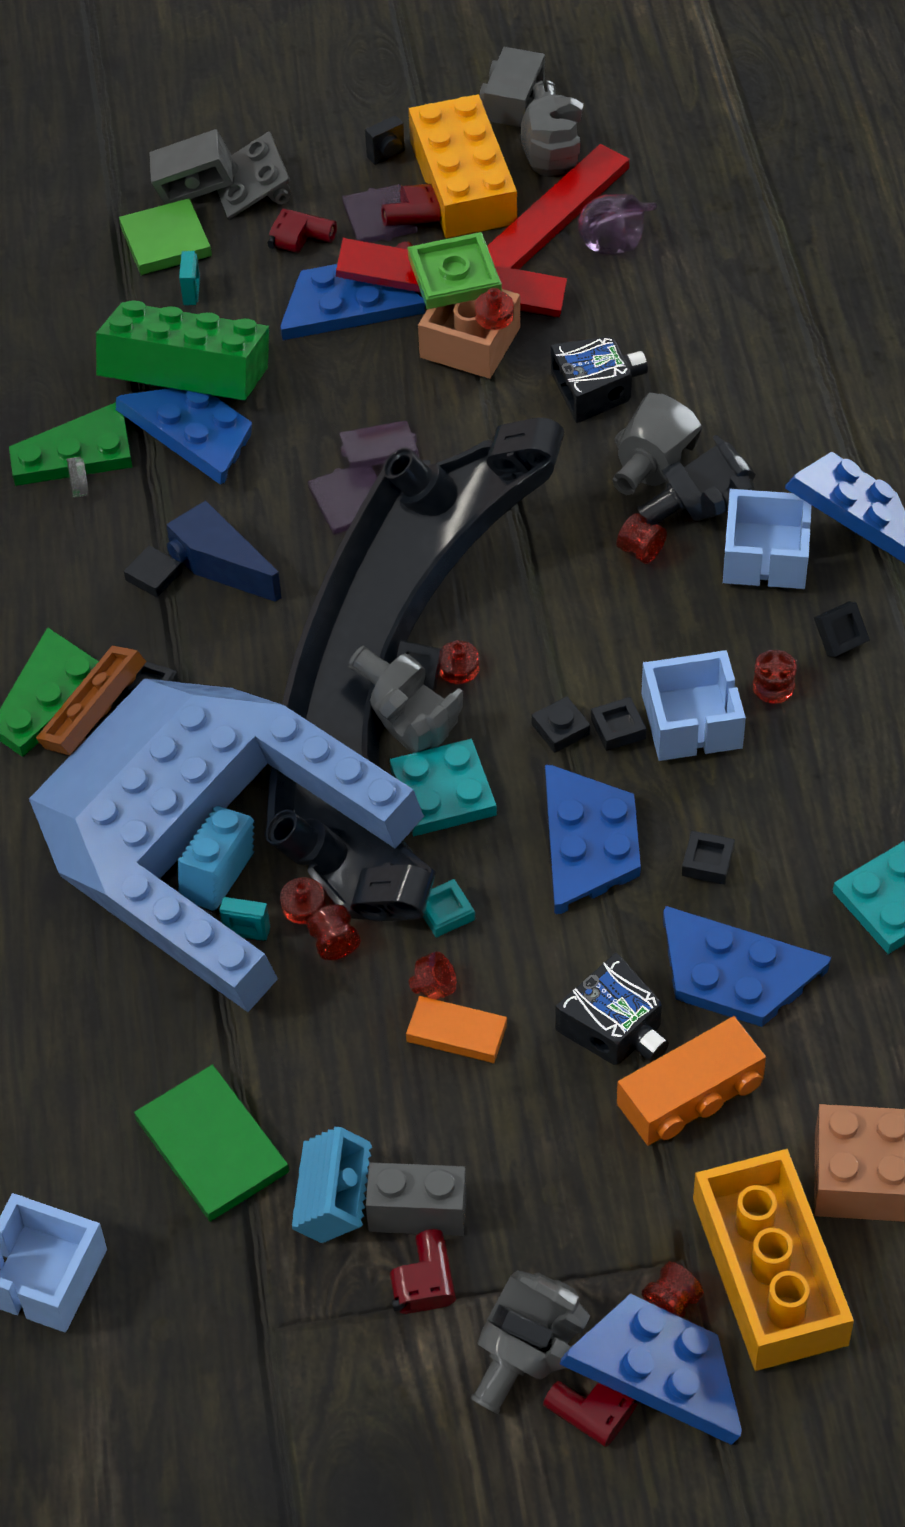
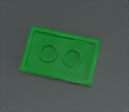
[134,1064,289,1222]

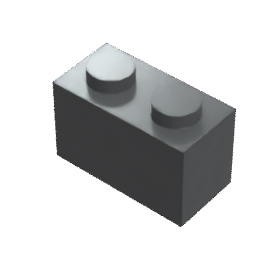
[479,47,545,127]
[149,129,233,205]
[366,1162,467,1236]

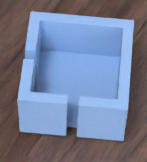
[722,489,812,589]
[641,650,746,761]
[0,1193,107,1333]

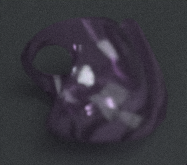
[577,194,657,254]

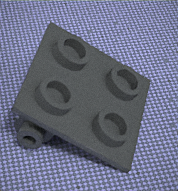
[217,131,291,219]

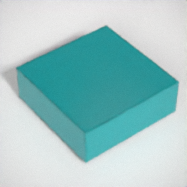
[179,251,200,305]
[423,879,475,938]
[220,897,270,941]

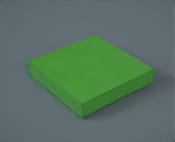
[119,198,212,275]
[408,232,502,309]

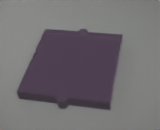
[342,184,417,243]
[339,421,419,469]
[308,461,377,535]

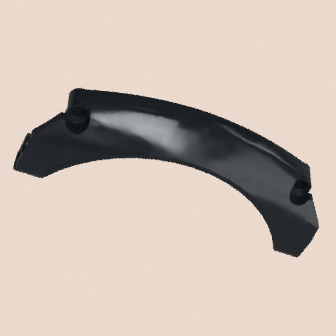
[265,417,564,921]

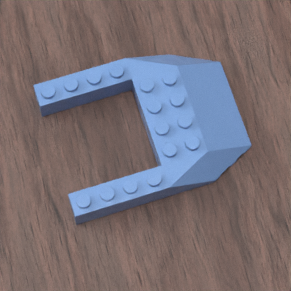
[29,678,424,1012]

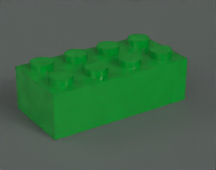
[96,300,269,400]

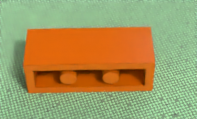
[617,1016,766,1146]

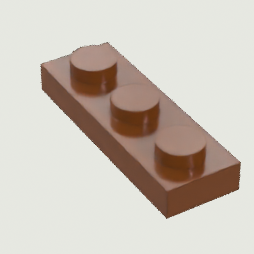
[36,645,146,755]

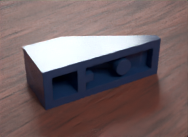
[166,500,282,602]

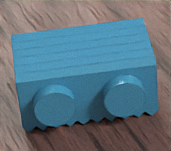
[178,806,254,911]
[292,1127,373,1243]

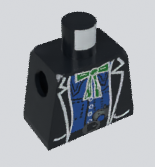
[551,337,648,423]
[555,953,669,1065]

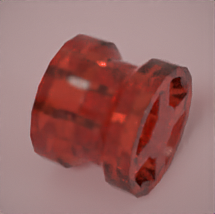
[616,513,667,564]
[753,650,797,704]
[306,904,361,960]
[641,1261,704,1318]

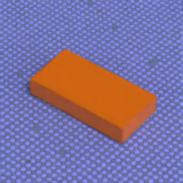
[406,996,507,1063]

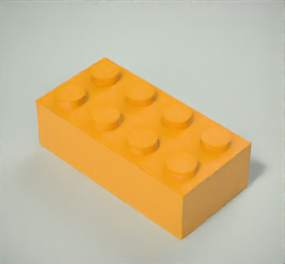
[408,94,517,238]
[693,1149,854,1371]

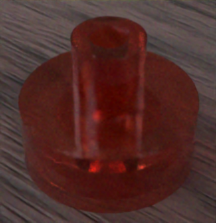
[475,288,514,330]
[439,640,480,684]
[280,877,326,924]
[409,952,457,1000]

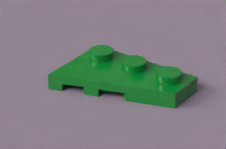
[9,402,132,486]
[0,628,99,757]

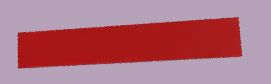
[487,144,630,270]
[336,238,567,317]

